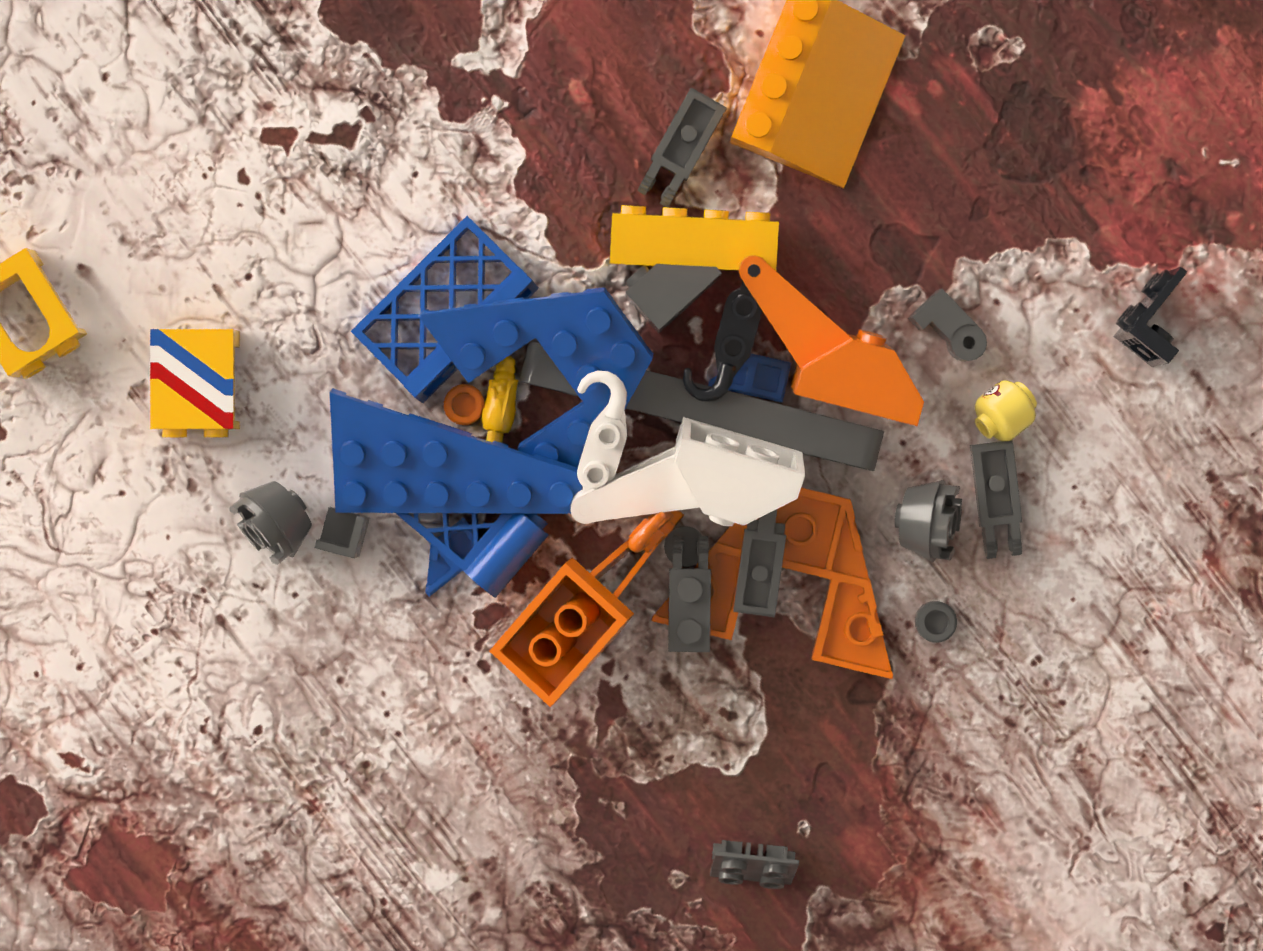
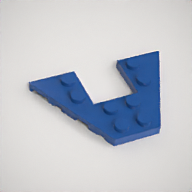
[418,287,653,467]

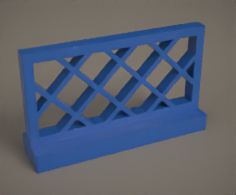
[351,216,539,403]

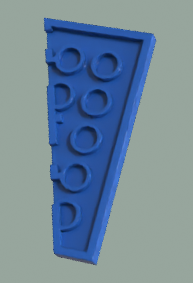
[329,388,583,514]

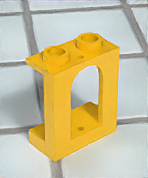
[0,248,87,379]

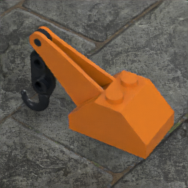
[683,255,924,426]

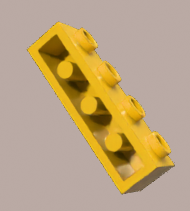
[610,205,779,271]

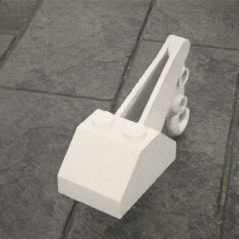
[571,371,805,526]

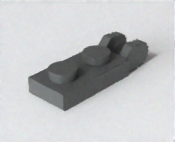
[637,88,727,208]
[970,440,1022,559]
[668,535,711,652]

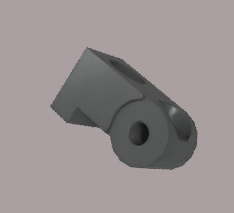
[908,289,987,361]

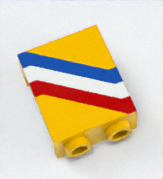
[150,329,240,438]

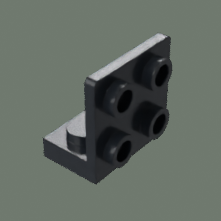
[1113,266,1188,367]

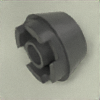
[895,480,962,562]
[229,481,312,565]

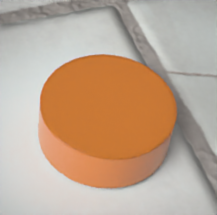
[444,384,485,425]

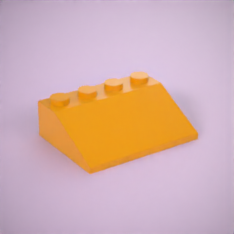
[730,0,906,189]

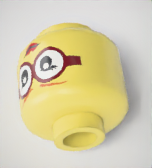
[975,380,1037,441]

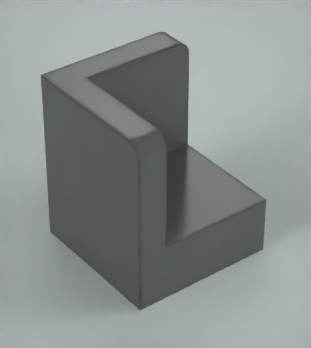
[314,507,370,559]

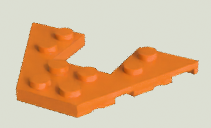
[651,487,893,679]

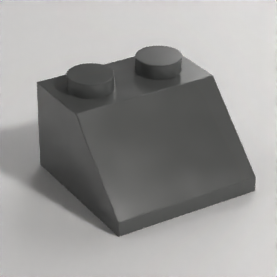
[625,264,722,334]

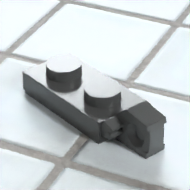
[733,509,786,617]

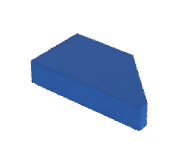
[708,353,792,403]
[425,517,481,597]

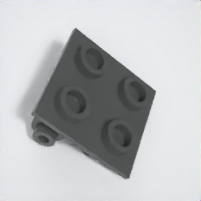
[710,840,799,889]

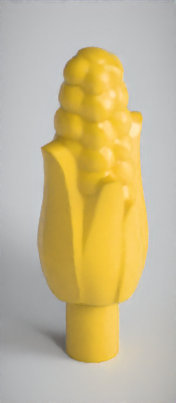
[482,355,519,443]

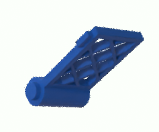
[396,513,549,598]

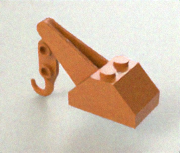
[489,510,684,707]

